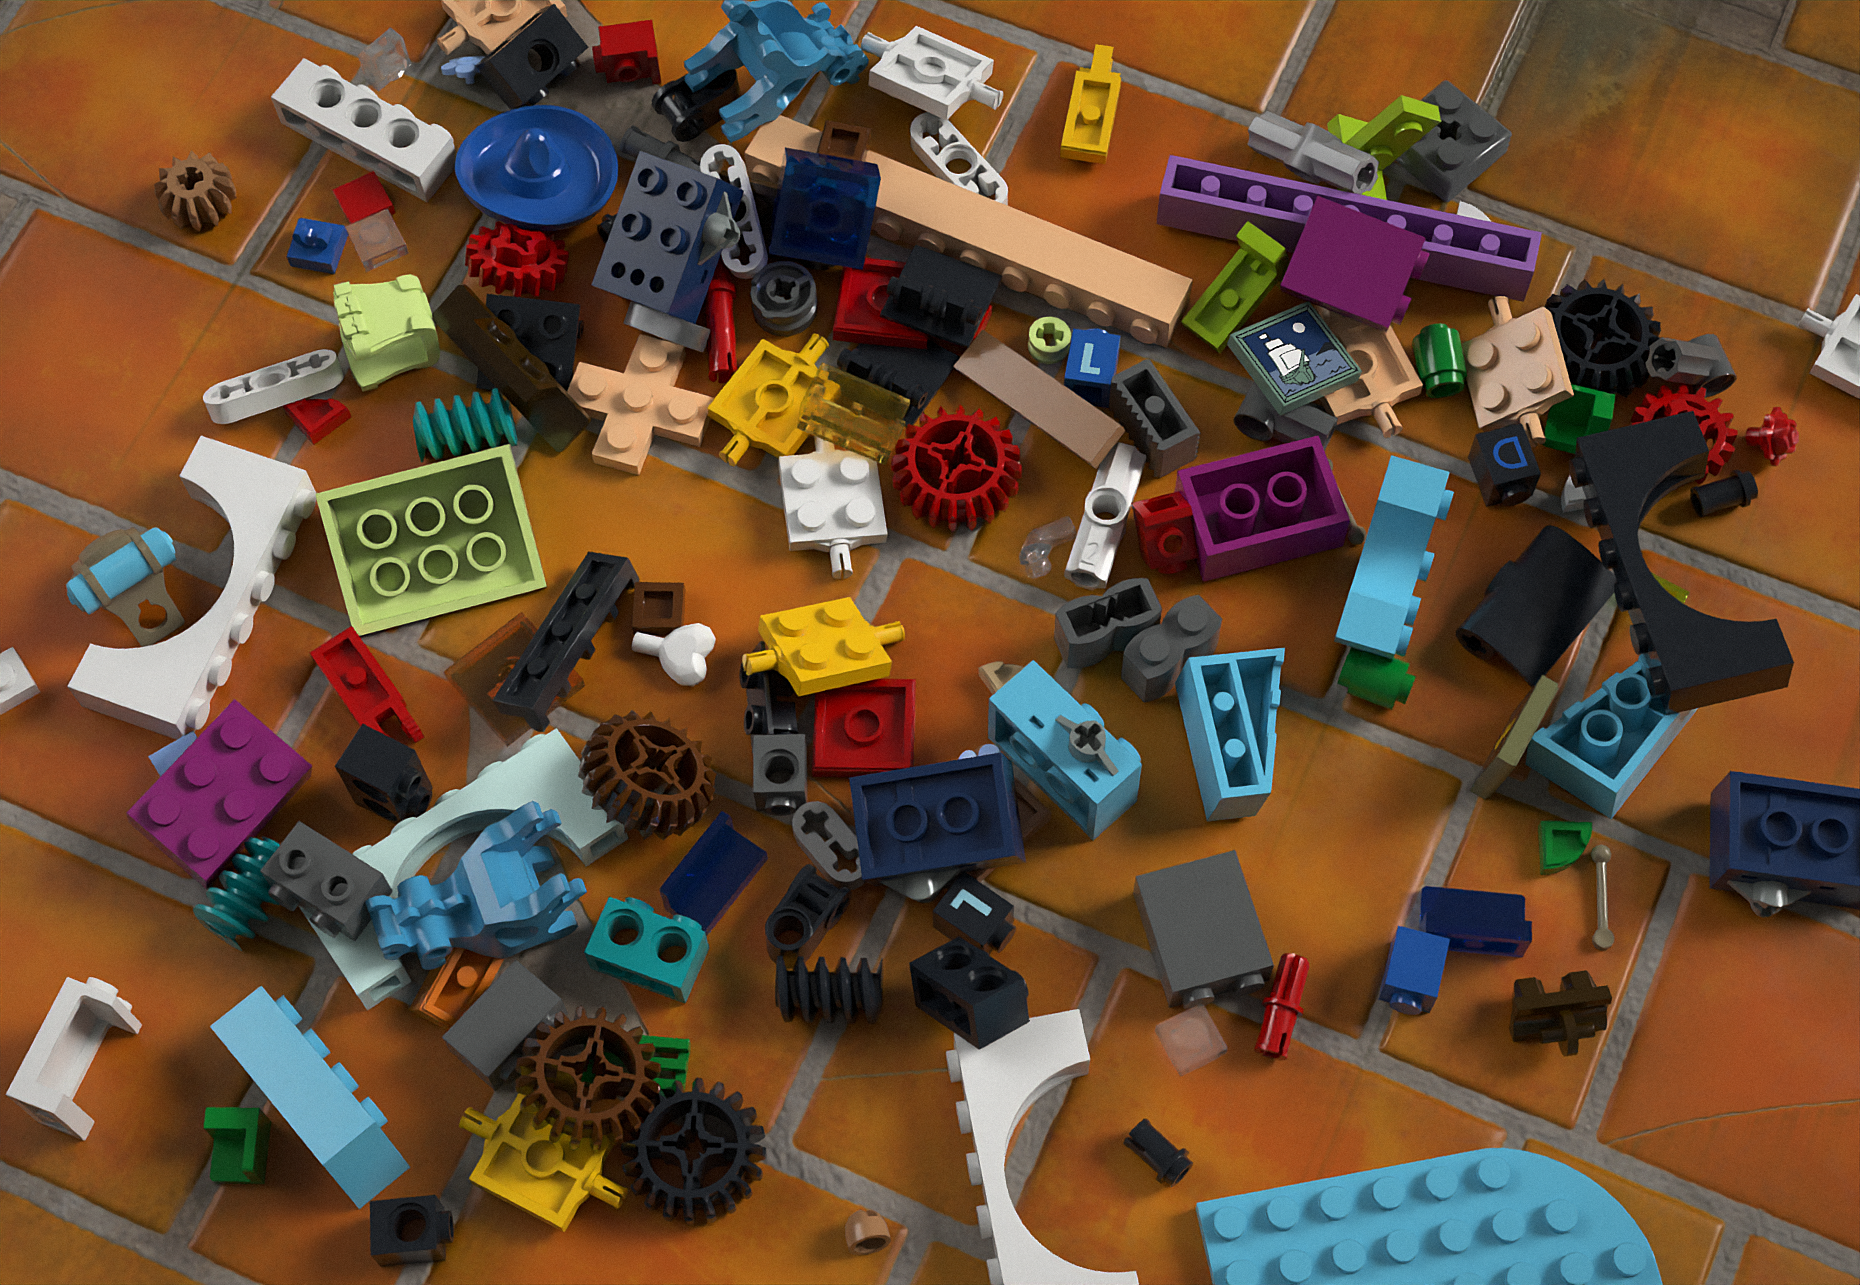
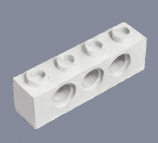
[271,58,457,202]

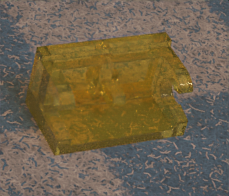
[797,362,910,465]

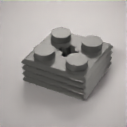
[1395,80,1512,202]

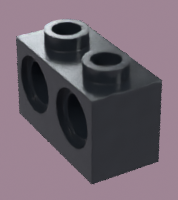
[335,724,433,825]
[909,936,1030,1050]

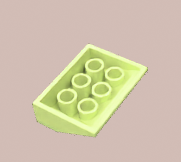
[315,444,547,636]

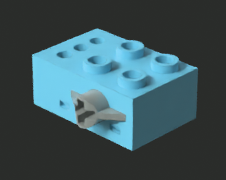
[988,660,1142,841]

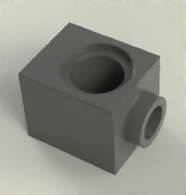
[753,734,807,816]

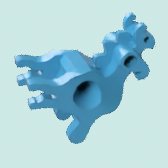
[684,0,869,143]
[365,801,587,970]

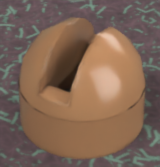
[845,1210,891,1255]

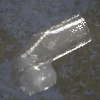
[1019,516,1077,578]

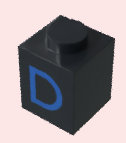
[1468,424,1541,507]

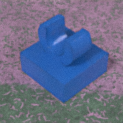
[286,218,348,274]

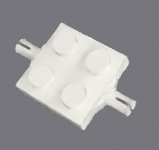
[861,26,1003,120]
[1798,294,1860,399]
[778,424,887,579]

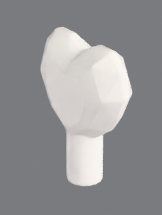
[632,623,716,686]

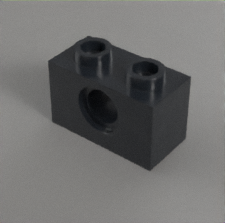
[475,4,589,109]

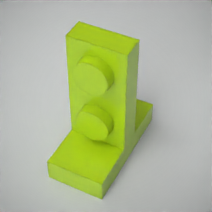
[1327,95,1441,200]
[1181,221,1290,353]

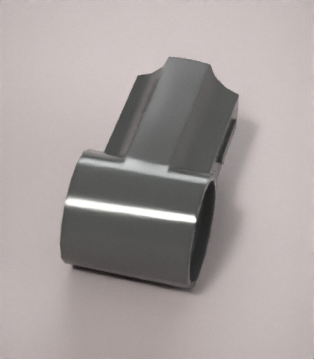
[1645,334,1737,398]
[1233,381,1338,451]

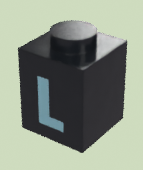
[933,871,1016,954]

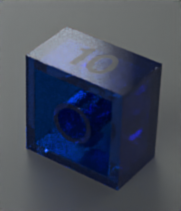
[768,147,881,270]

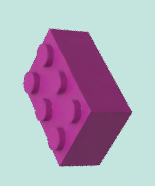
[1175,435,1350,582]
[126,699,312,890]

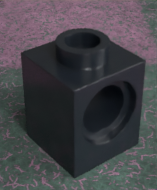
[370,1195,454,1267]

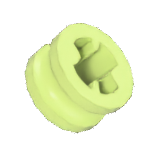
[1028,316,1071,364]

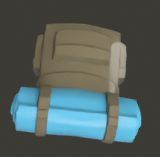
[66,527,185,647]

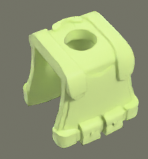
[333,274,440,392]

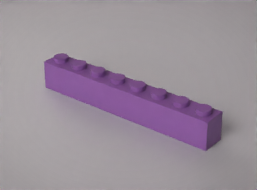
[1156,155,1542,302]

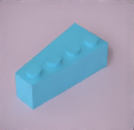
[1525,654,1698,819]
[210,986,410,1209]

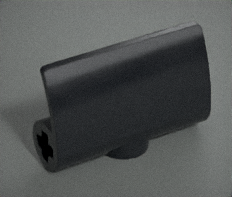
[1456,525,1617,688]

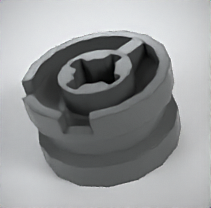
[750,261,817,337]

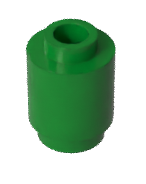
[1412,323,1467,398]
[1337,647,1416,710]

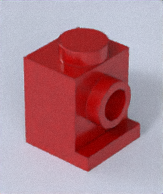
[592,20,662,84]
[1131,491,1198,574]

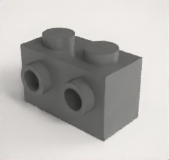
[260,821,393,941]

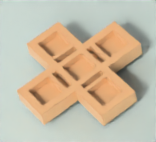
[567,334,714,475]

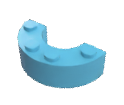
[1334,455,1454,659]

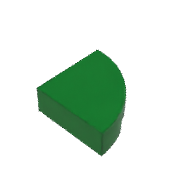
[1538,821,1592,875]

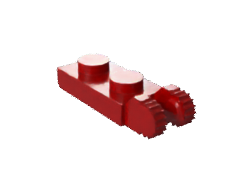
[309,626,425,743]

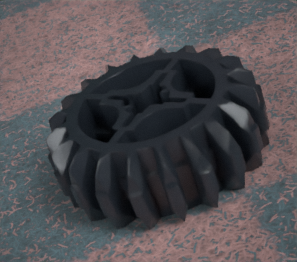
[1544,279,1661,398]
[621,1077,767,1225]

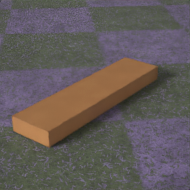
[953,329,1125,469]

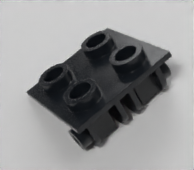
[880,245,1002,349]
[476,294,584,392]
[833,340,960,428]

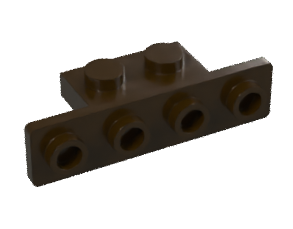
[432,284,591,452]

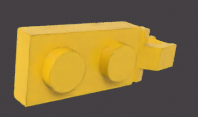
[1060,44,1121,164]

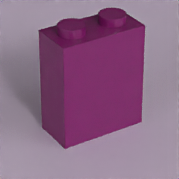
[1280,196,1430,333]

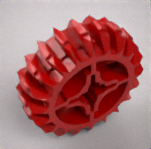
[891,404,1022,533]

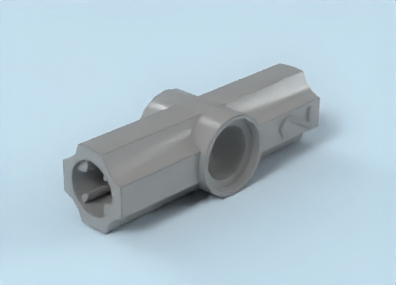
[1247,111,1379,195]

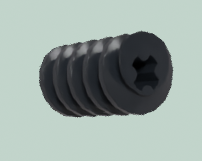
[775,956,884,1024]

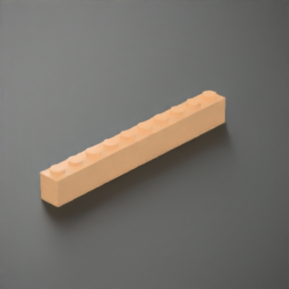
[745,115,1193,348]

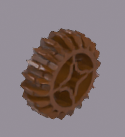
[578,710,717,841]
[515,1005,661,1151]

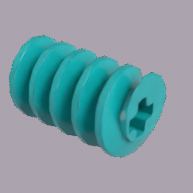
[413,388,517,462]
[192,836,280,951]

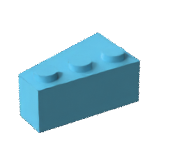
[1175,648,1285,822]

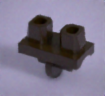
[1509,970,1612,1057]

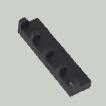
[492,551,640,732]

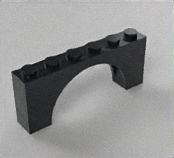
[1568,411,1794,715]

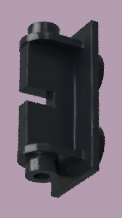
[739,641,798,753]

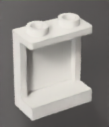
[5,977,142,1141]

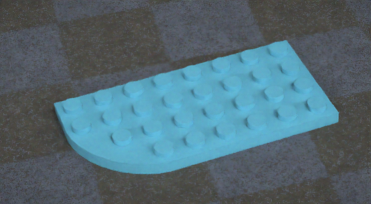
[1195,1148,1663,1285]

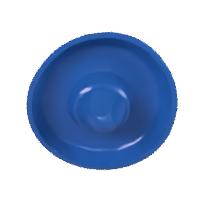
[455,105,618,232]

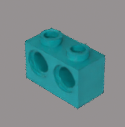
[584,897,710,1004]

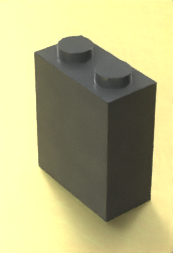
[1133,850,1274,1009]

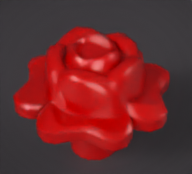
[1745,407,1799,466]

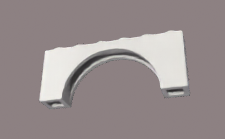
[67,436,316,739]
[946,1009,1139,1285]

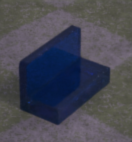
[659,811,768,936]
[1419,886,1532,958]

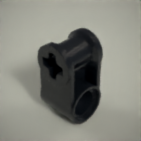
[651,69,741,142]
[765,864,853,968]

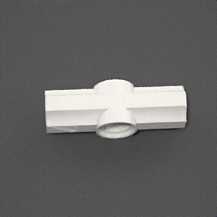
[1064,442,1146,591]

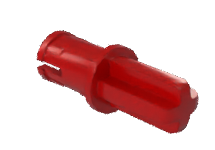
[1254,953,1310,1060]

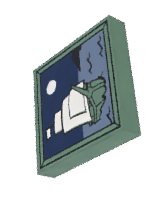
[1227,301,1362,416]

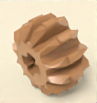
[154,150,236,232]

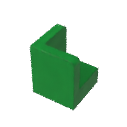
[1542,384,1615,454]
[204,1107,272,1184]

